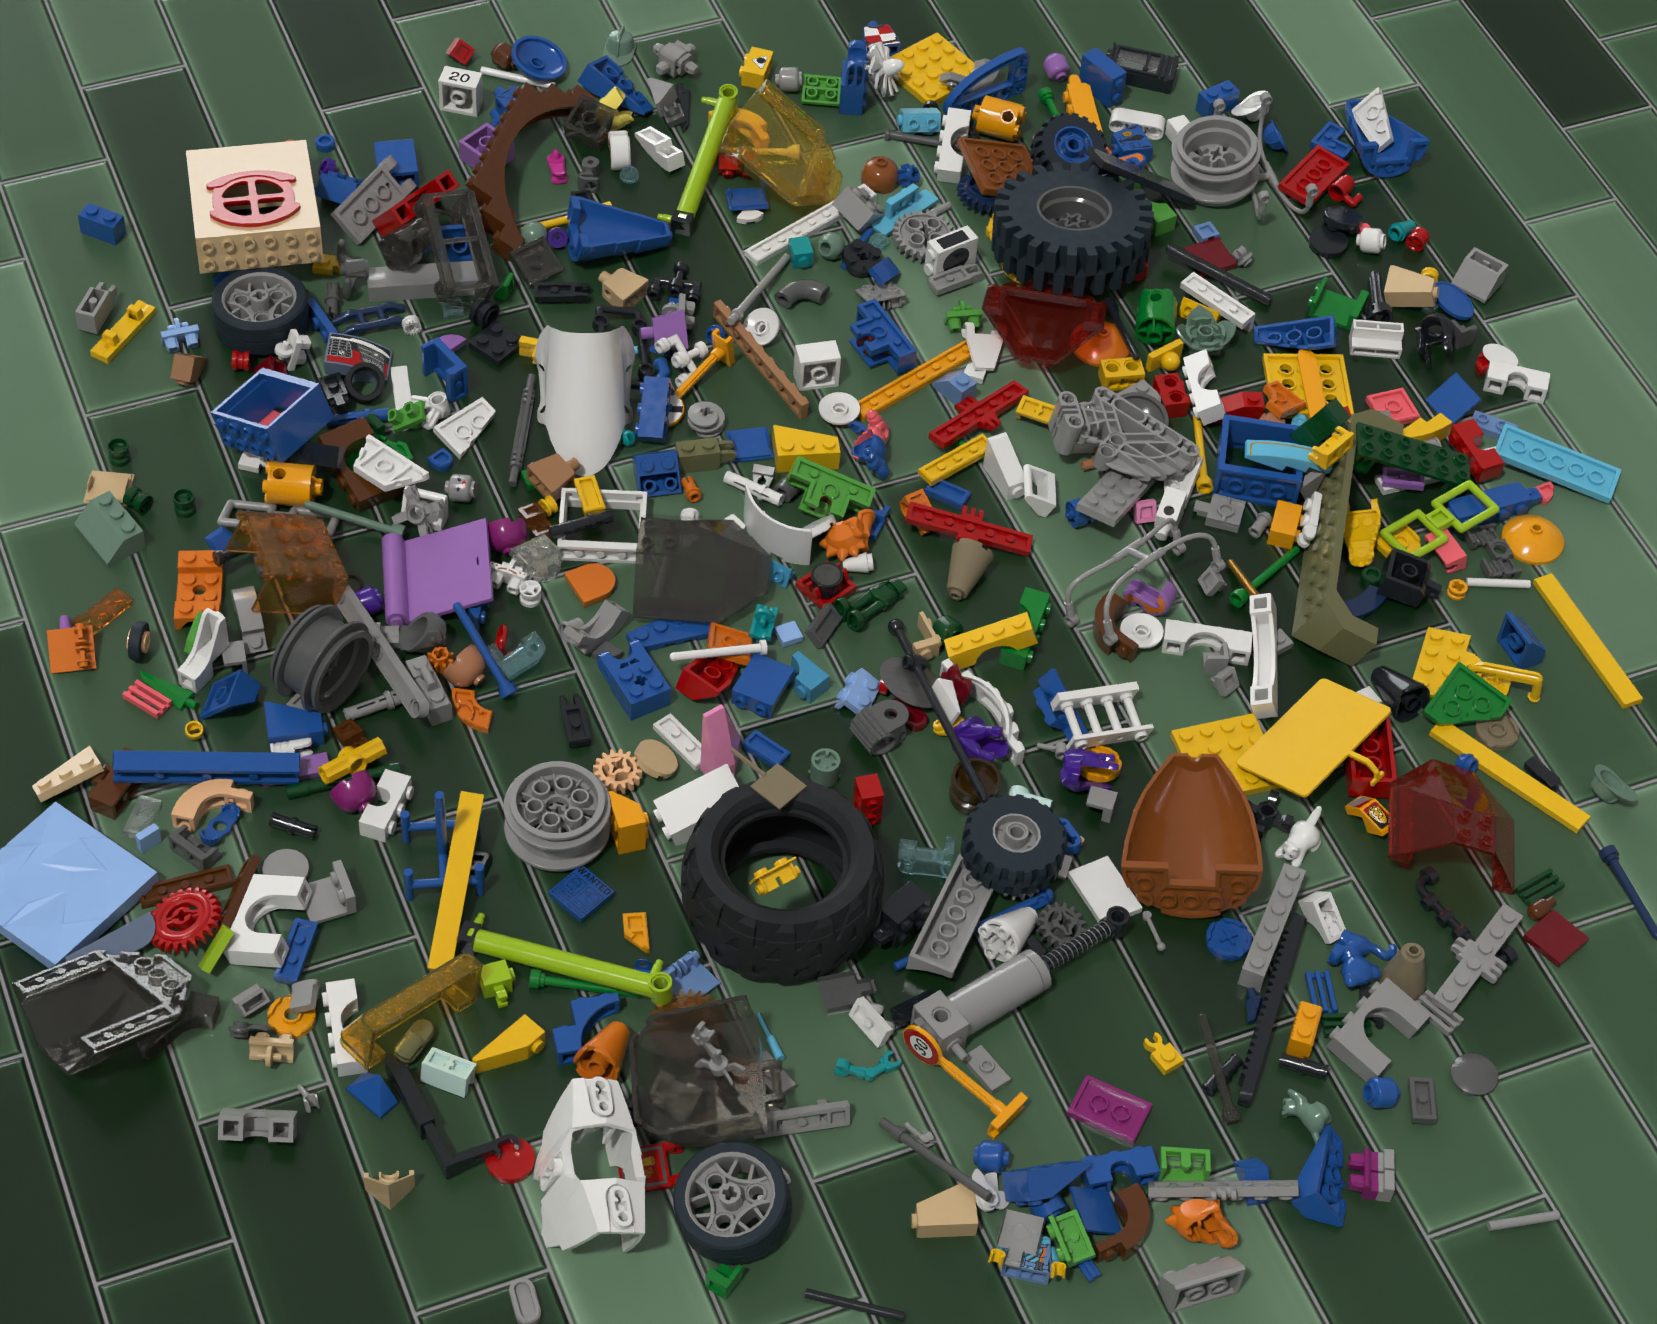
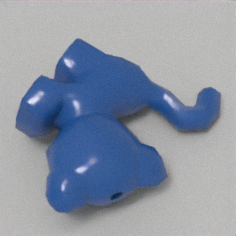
[1327,929,1397,987]

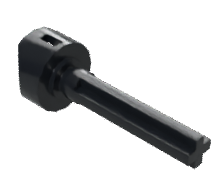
[1366,271,1393,323]

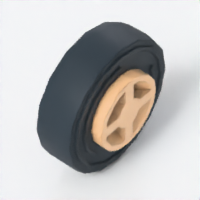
[127,621,151,661]

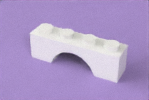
[934,107,971,184]
[1182,349,1226,425]
[1161,619,1253,666]
[322,978,368,1077]

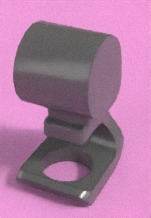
[577,156,600,193]

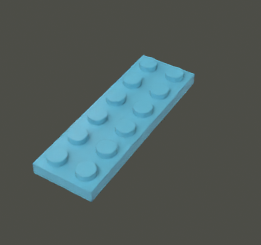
[1495,423,1622,504]

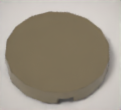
[1474,716,1520,751]

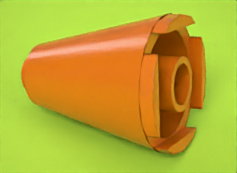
[573,1021,630,1081]

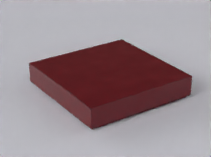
[1184,237,1238,278]
[1523,909,1589,968]

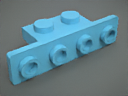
[871,183,938,237]

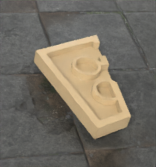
[32,745,104,802]

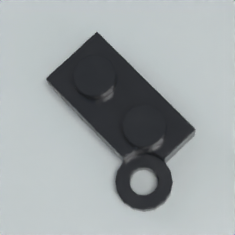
[890,989,935,1025]

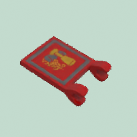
[618,1137,683,1192]

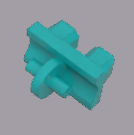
[749,604,779,644]

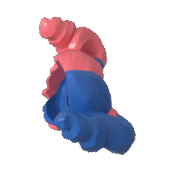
[851,409,890,479]

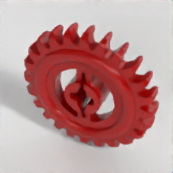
[151,887,223,955]

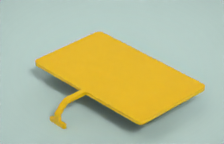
[1237,679,1391,797]

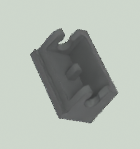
[168,825,222,871]

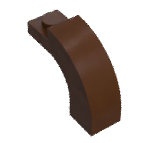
[1092,590,1139,663]
[1093,1183,1150,1264]

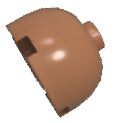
[443,644,487,688]

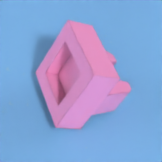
[1133,499,1157,524]

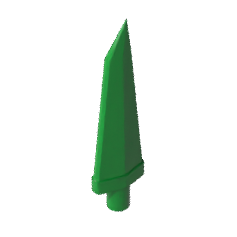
[139,670,200,711]

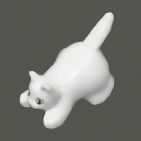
[1274,806,1322,868]

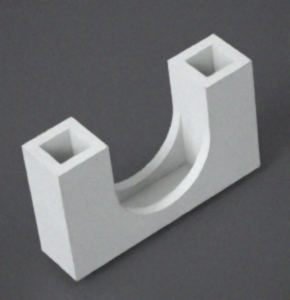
[223,874,312,968]

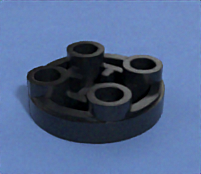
[1323,206,1363,234]

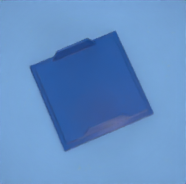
[725,185,769,211]
[725,427,774,463]

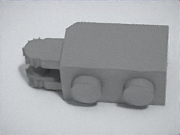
[75,282,118,334]

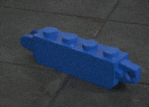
[1447,482,1542,532]

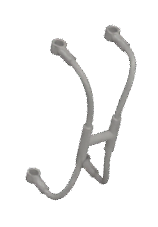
[1213,92,1319,221]
[1064,518,1226,646]

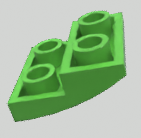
[801,74,842,107]

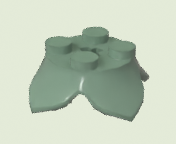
[1176,305,1237,356]

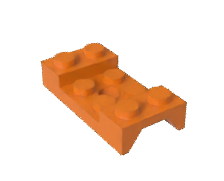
[174,550,224,630]

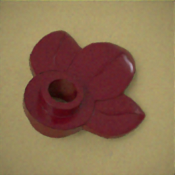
[941,664,972,707]

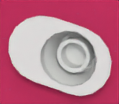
[1231,91,1269,122]

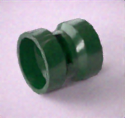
[107,437,131,467]
[123,486,154,515]
[173,488,196,518]

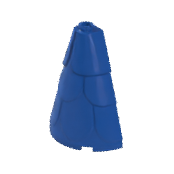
[1344,99,1430,178]
[566,196,672,261]

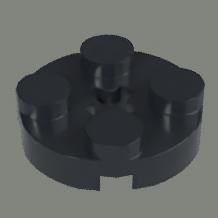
[841,239,882,278]

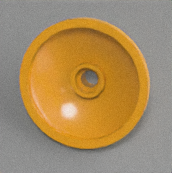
[1501,515,1565,565]

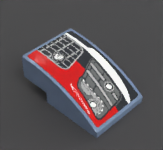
[324,332,393,384]

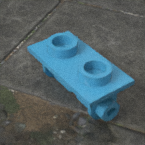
[750,551,796,589]

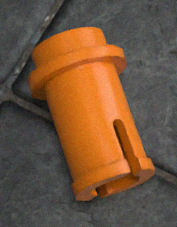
[681,476,702,502]

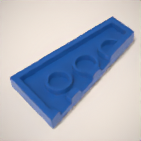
[626,600,720,652]

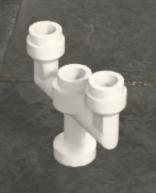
[654,334,709,388]

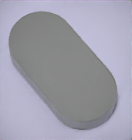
[509,1278,541,1324]

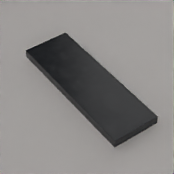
[1085,146,1195,205]

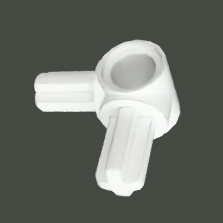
[410,391,451,431]

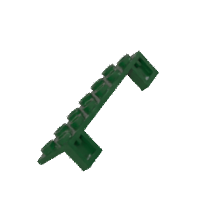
[1353,422,1471,499]

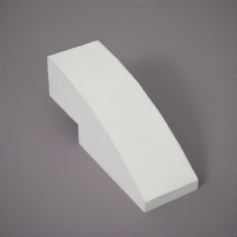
[635,126,685,172]

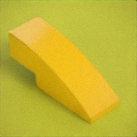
[1403,413,1453,441]

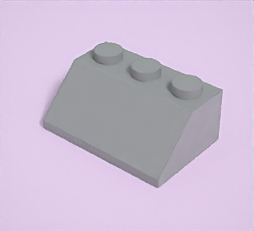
[1157,1256,1246,1314]

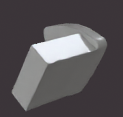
[289,979,321,1014]

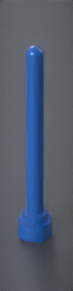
[453,602,518,699]

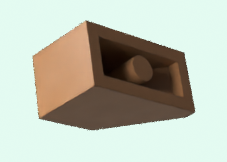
[170,353,207,386]

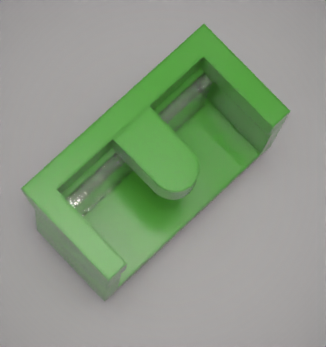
[1158,1146,1211,1181]

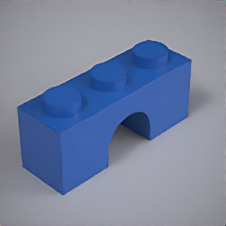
[1080,1146,1160,1192]

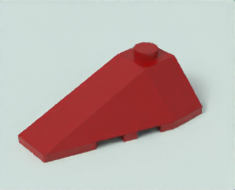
[675,657,739,700]

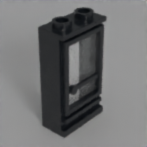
[1107,42,1180,94]

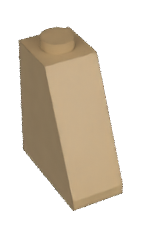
[1384,265,1439,307]
[911,1183,978,1238]

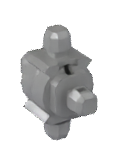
[653,40,699,78]

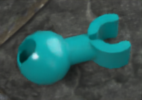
[620,426,637,446]

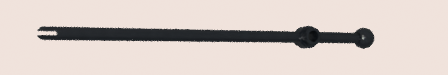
[888,618,989,803]

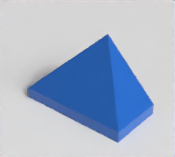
[346,1073,398,1120]

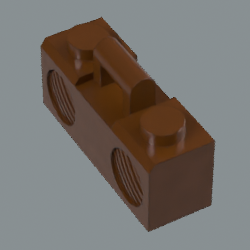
[88,747,141,820]

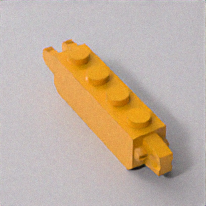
[1063,74,1103,132]

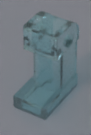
[487,631,546,681]
[897,836,955,878]

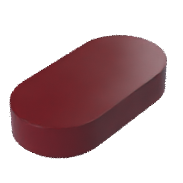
[888,698,928,732]

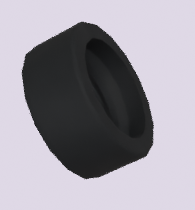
[344,362,385,404]

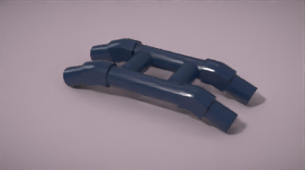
[333,302,406,336]

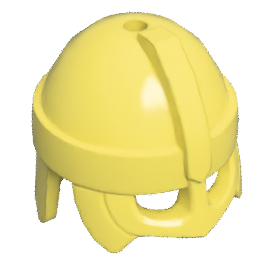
[596,86,634,131]

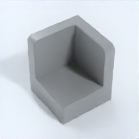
[222,640,248,674]
[1201,642,1229,675]
[1086,785,1118,823]

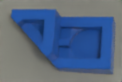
[869,505,891,542]

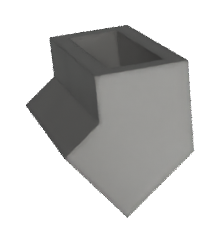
[231,983,270,1017]

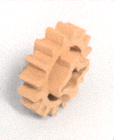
[593,749,642,794]

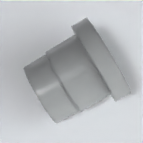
[558,618,585,643]

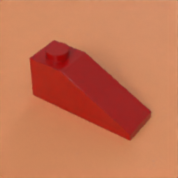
[1212,392,1265,423]

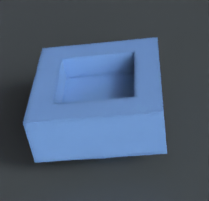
[1192,221,1220,243]

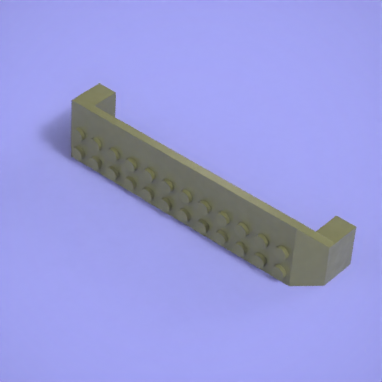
[1292,409,1404,667]

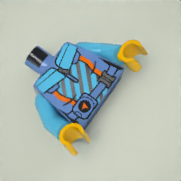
[988,1235,1066,1285]

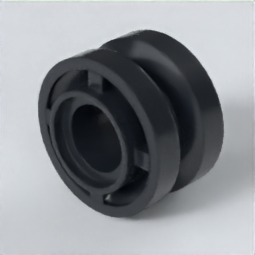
[469,296,500,329]

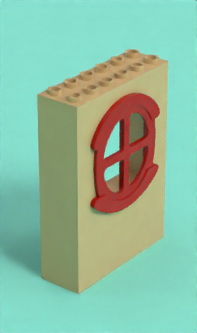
[186,140,324,274]

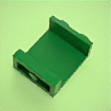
[1307,276,1369,330]

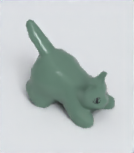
[1281,1089,1332,1145]

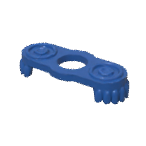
[199,803,240,845]

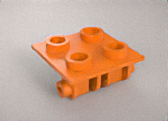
[47,623,97,674]

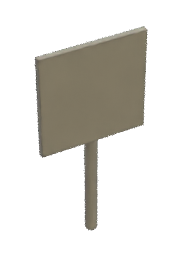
[731,748,807,810]

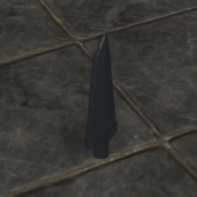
[675,83,690,133]

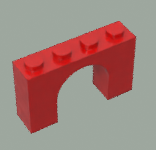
[372,169,460,237]

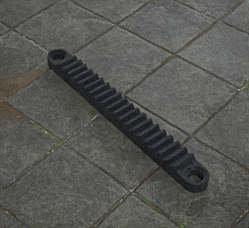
[1237,913,1306,1107]

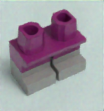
[1348,1147,1395,1202]

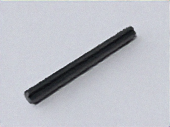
[1165,243,1273,306]

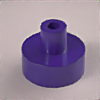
[318,157,339,175]
[547,227,568,248]

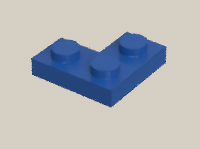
[1310,121,1353,160]

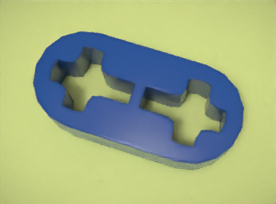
[1059,818,1081,855]

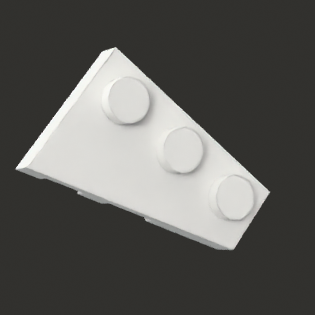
[1352,87,1394,153]

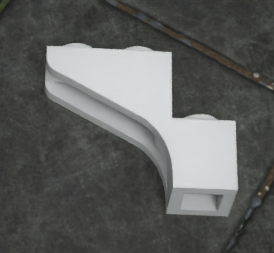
[177,607,229,694]

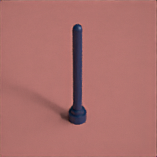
[1598,845,1657,940]

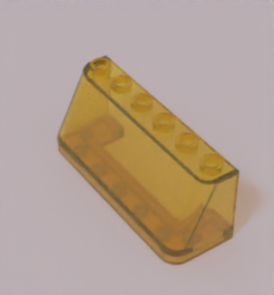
[339,954,483,1070]

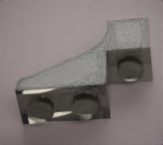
[137,991,221,1059]

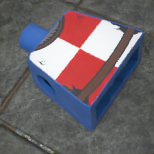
[862,21,901,61]

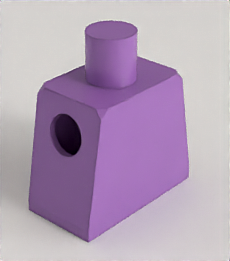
[640,309,688,349]

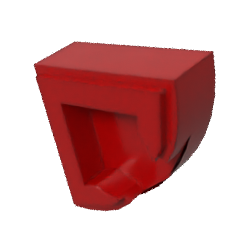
[1475,352,1490,376]

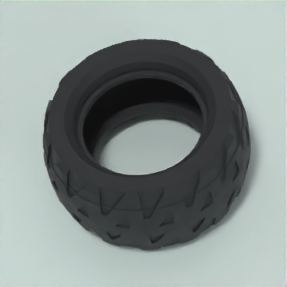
[681,778,884,985]

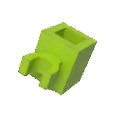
[478,959,515,1008]

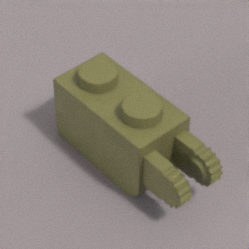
[675,437,737,474]

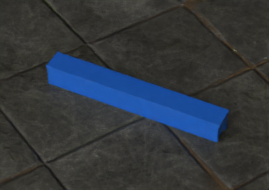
[113,750,301,785]

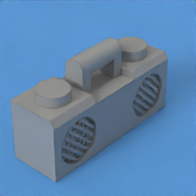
[406,655,453,726]

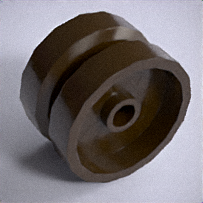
[949,757,1001,815]

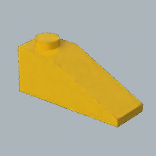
[472,1014,545,1074]

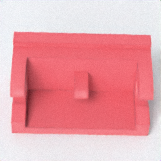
[1425,529,1467,574]

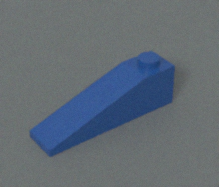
[578,55,654,116]
[1254,315,1338,350]

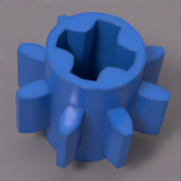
[897,163,920,187]

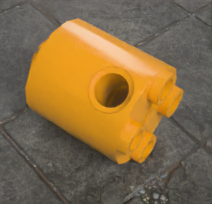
[972,95,1027,142]
[262,461,323,507]

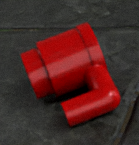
[1328,175,1363,207]

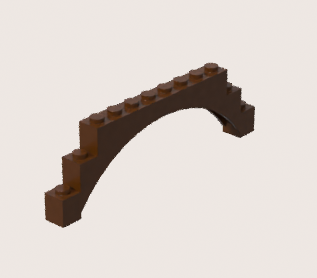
[464,82,595,261]

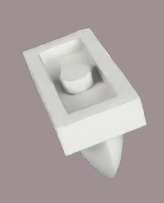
[849,996,895,1048]

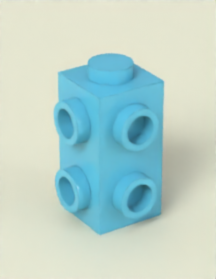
[896,108,941,135]

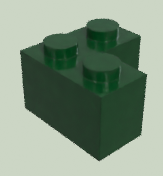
[1290,398,1351,447]

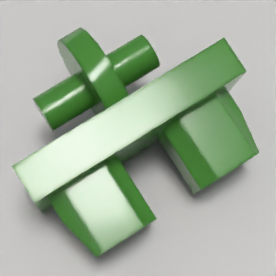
[944,300,983,334]
[387,400,426,433]

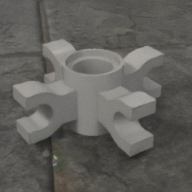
[391,485,445,537]

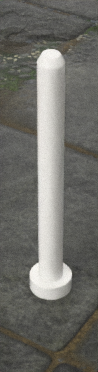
[670,639,767,661]

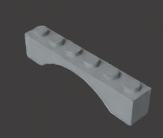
[1238,863,1306,992]

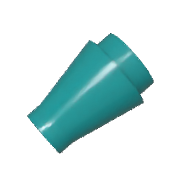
[1388,220,1416,242]

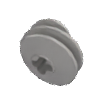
[687,401,725,438]

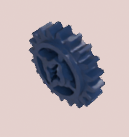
[956,172,997,213]

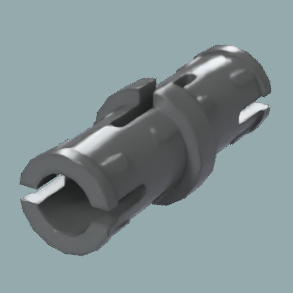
[324,281,341,320]

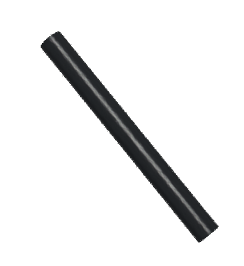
[805,1288,905,1322]

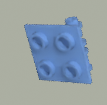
[662,950,720,1010]

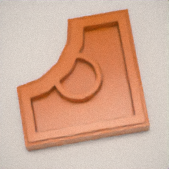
[1262,380,1307,419]

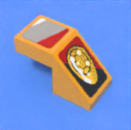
[1345,795,1398,836]

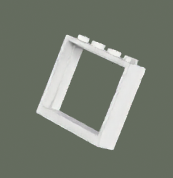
[557,488,647,564]

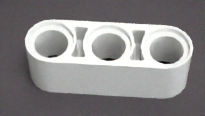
[1109,108,1166,140]

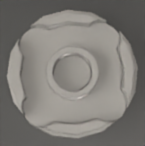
[262,849,310,879]

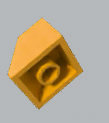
[608,791,649,855]

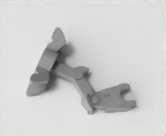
[691,1021,746,1086]

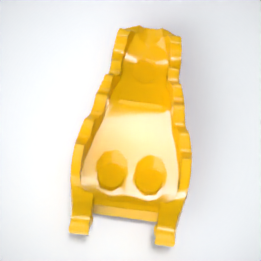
[1344,498,1382,567]

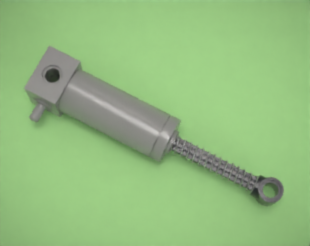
[910,906,1130,1065]

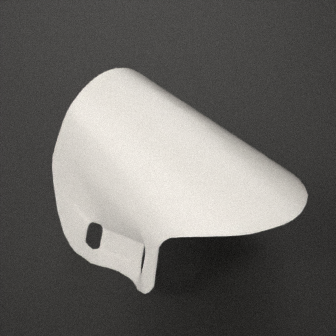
[535,325,635,477]

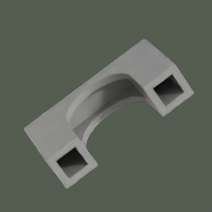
[1326,977,1430,1083]

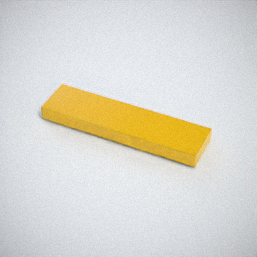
[918,434,987,486]

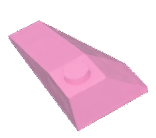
[700,704,740,776]

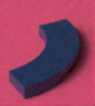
[1344,584,1388,619]

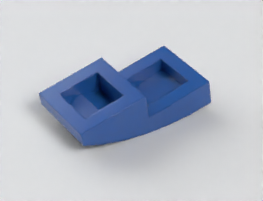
[868,256,901,287]

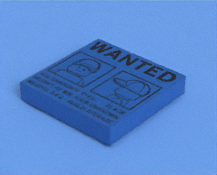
[548,866,615,923]

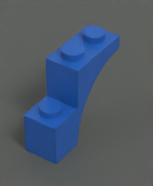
[552,992,620,1066]

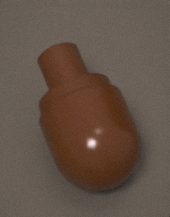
[1527,896,1556,921]

